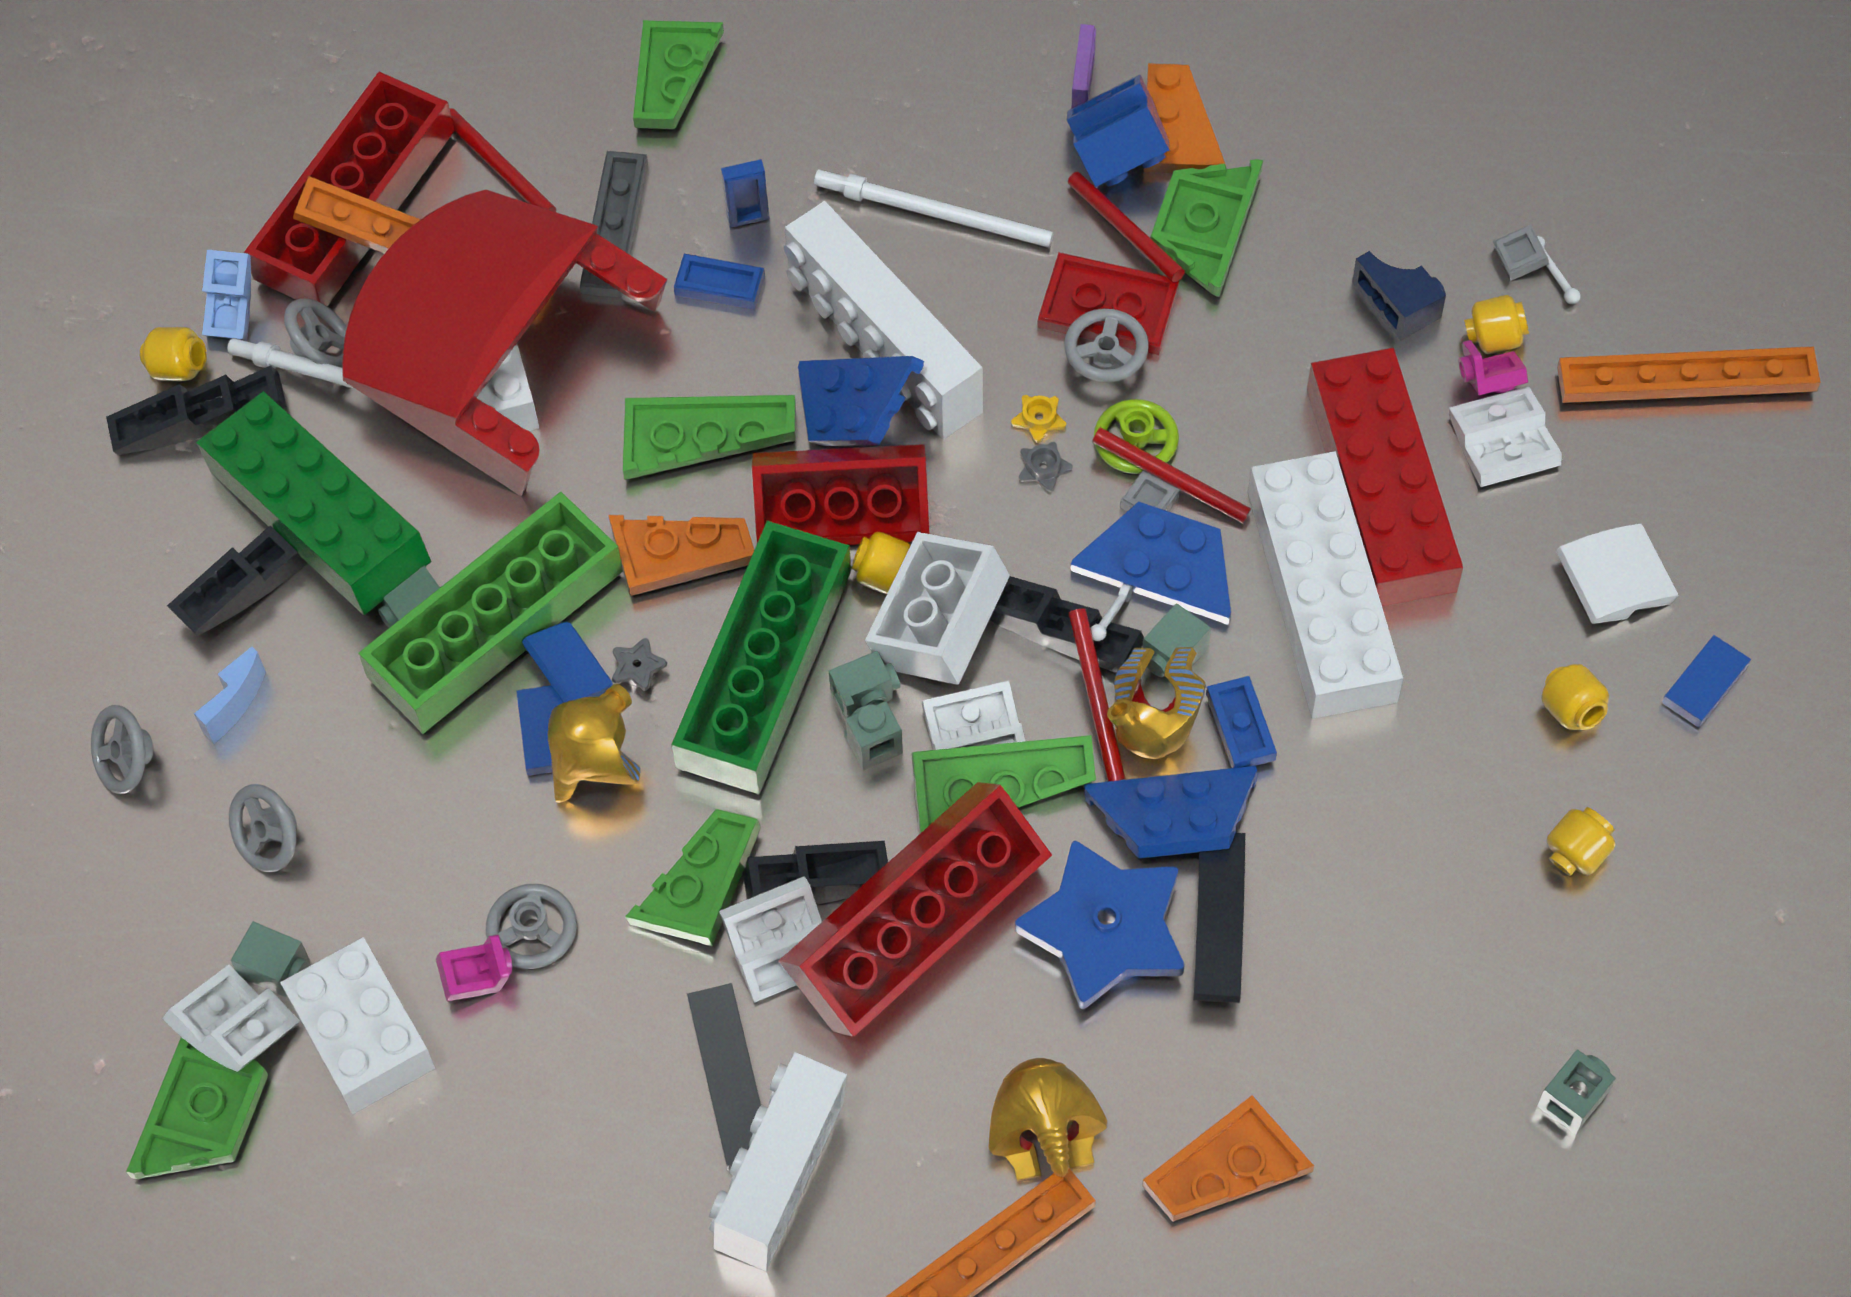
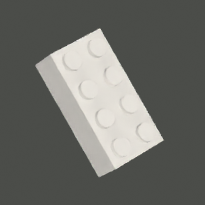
[709,1052,847,1272]

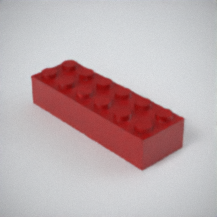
[244,71,455,306]
[1307,348,1463,607]
[779,782,1052,1037]

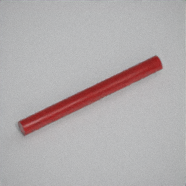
[450,108,556,212]
[1067,171,1185,282]
[1092,427,1251,523]
[1069,608,1126,782]

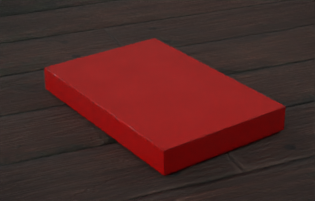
[1037,252,1179,355]

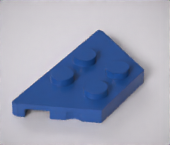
[798,356,924,446]
[1071,502,1231,625]
[1084,766,1257,858]

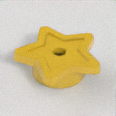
[1011,395,1066,443]

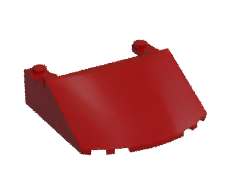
[342,189,667,496]

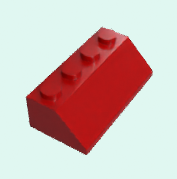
[752,444,930,545]

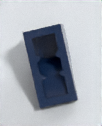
[1352,251,1446,341]

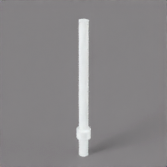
[814,169,1054,248]
[227,338,355,389]

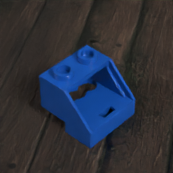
[1067,75,1170,187]

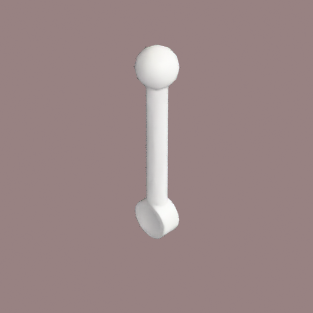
[1537,236,1581,304]
[1090,584,1133,641]

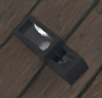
[743,841,888,905]

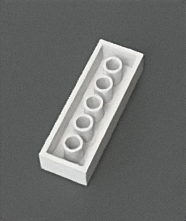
[784,201,983,440]
[1248,451,1403,719]

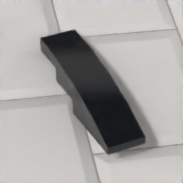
[106,366,287,455]
[167,526,308,636]
[989,576,1144,673]
[1193,833,1246,1003]

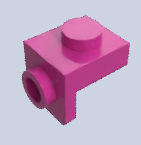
[1458,340,1528,395]
[436,935,512,1002]

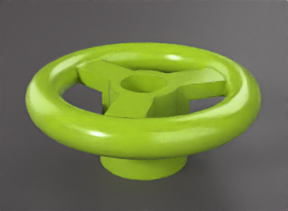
[1094,399,1179,474]

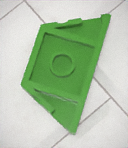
[1151,159,1263,296]
[126,1037,268,1179]

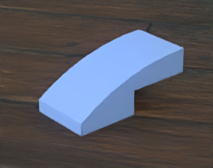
[202,250,251,341]
[194,647,266,744]

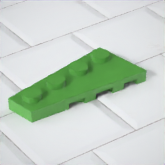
[623,395,796,480]
[911,735,1096,834]

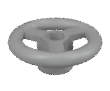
[284,298,347,367]
[1064,309,1149,382]
[91,705,153,794]
[229,784,297,872]
[485,884,577,969]

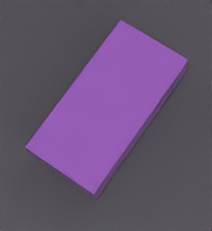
[1071,24,1096,109]

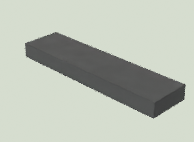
[580,151,648,298]
[687,983,761,1171]

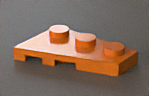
[1144,63,1226,173]
[608,515,754,596]
[1142,1095,1314,1222]

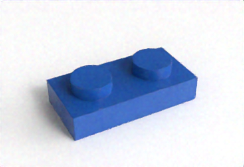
[1206,676,1277,768]

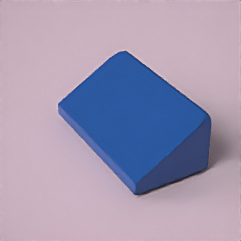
[522,622,613,703]

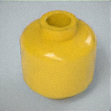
[1464,295,1529,354]
[140,327,207,381]
[851,532,911,595]
[1541,664,1609,730]
[1546,807,1616,876]

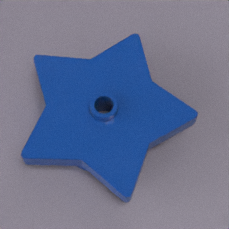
[1015,841,1185,1009]

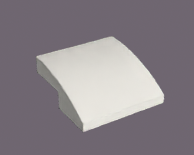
[1449,386,1562,487]
[1556,523,1679,624]
[921,680,1025,750]
[719,876,822,1003]
[162,964,300,1072]

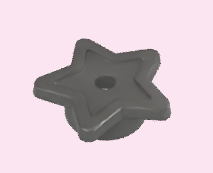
[1018,442,1073,491]
[612,638,667,691]

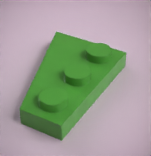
[633,20,724,129]
[625,809,761,946]

